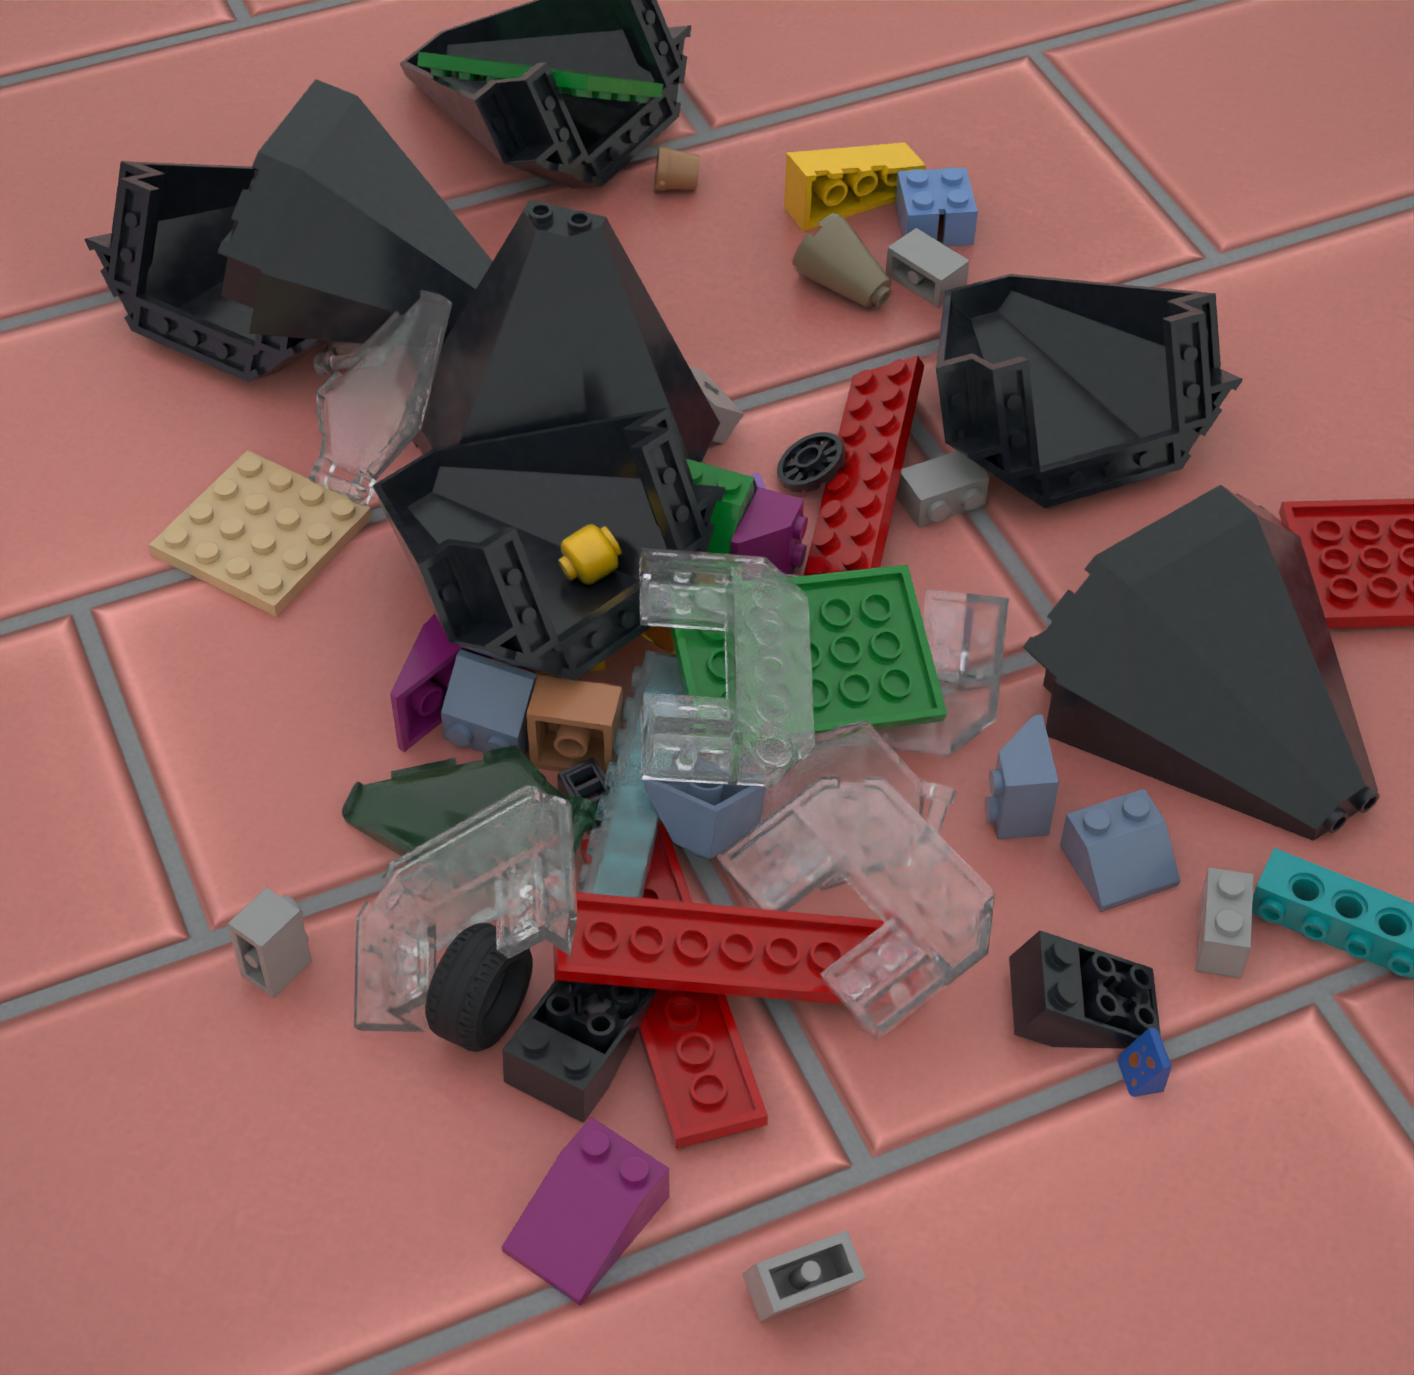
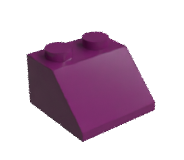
[730,487,808,584]

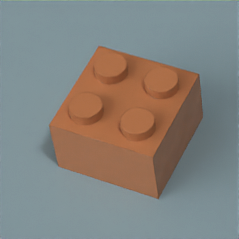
[526,675,624,780]

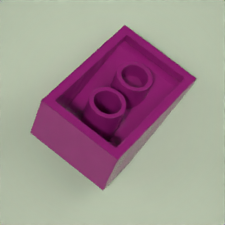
[390,614,492,752]
[502,1117,670,1305]

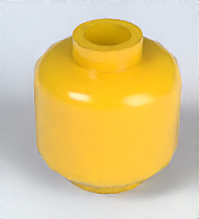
[558,524,622,585]

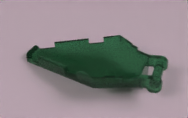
[342,745,599,890]

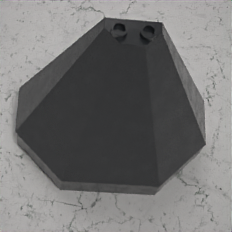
[400,0,691,188]
[217,79,493,351]
[85,161,328,382]
[407,200,720,463]
[936,274,1242,508]
[372,408,725,681]
[1023,485,1380,841]

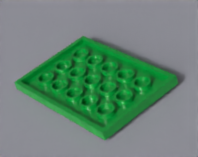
[417,52,663,103]
[664,564,948,753]

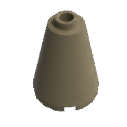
[793,213,891,309]

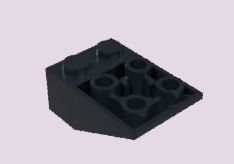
[1009,930,1161,1049]
[502,980,657,1123]

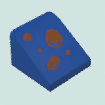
[1118,1027,1172,1097]

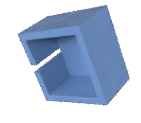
[895,167,978,246]

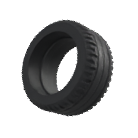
[425,922,533,1052]

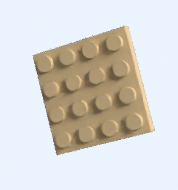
[149,450,372,617]

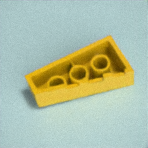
[784,142,926,232]

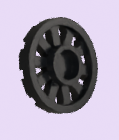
[777,432,847,493]

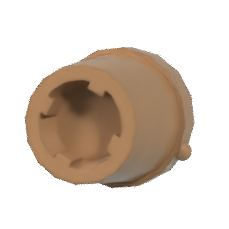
[654,146,700,192]

